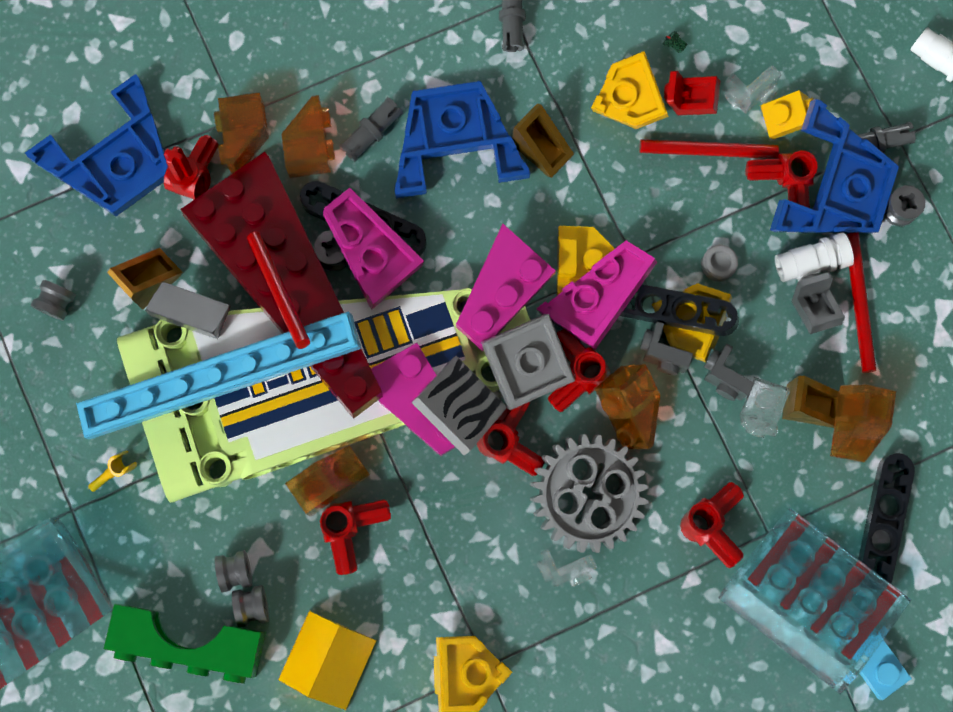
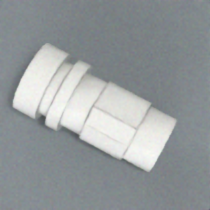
[910,27,953,83]
[775,232,854,282]

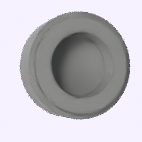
[701,245,738,282]

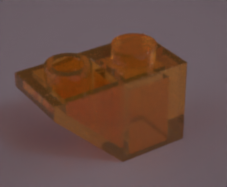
[214,92,269,174]
[281,95,336,178]
[595,364,660,449]
[830,384,896,462]
[285,445,370,517]

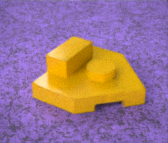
[591,51,669,129]
[557,226,615,295]
[652,283,732,362]
[433,636,512,712]

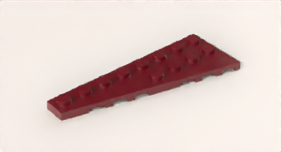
[181,152,383,419]

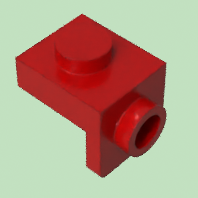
[664,71,721,116]

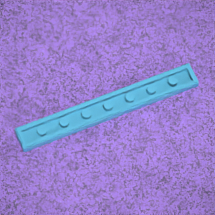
[76,311,362,439]

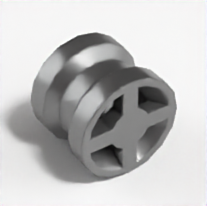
[884,185,925,227]
[314,230,348,271]
[30,280,76,321]
[215,550,252,592]
[232,585,269,628]

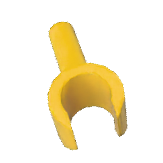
[88,451,137,492]

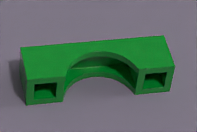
[104,604,266,684]

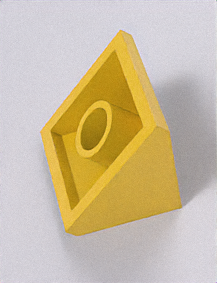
[278,611,377,710]

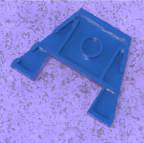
[25,74,168,216]
[395,81,530,199]
[770,99,899,234]

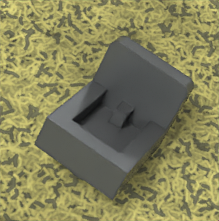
[792,272,845,334]
[640,321,693,375]
[704,344,755,401]

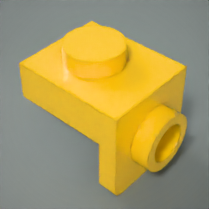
[760,90,814,140]

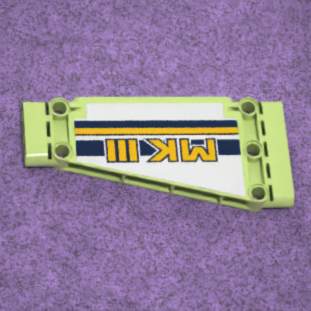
[117,288,530,503]

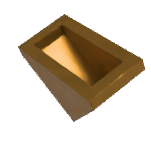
[512,103,574,178]
[107,248,183,310]
[782,376,843,428]

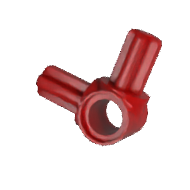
[164,135,219,200]
[745,150,818,208]
[548,329,611,412]
[477,402,544,476]
[680,482,744,568]
[320,499,391,575]

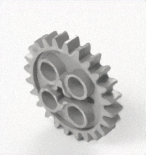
[530,434,649,553]

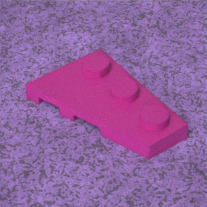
[323,188,424,310]
[456,224,556,351]
[536,240,657,350]
[372,343,456,456]

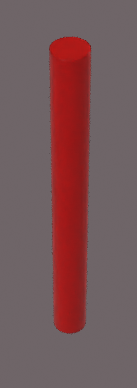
[639,139,779,159]
[247,232,310,349]
[846,233,877,373]

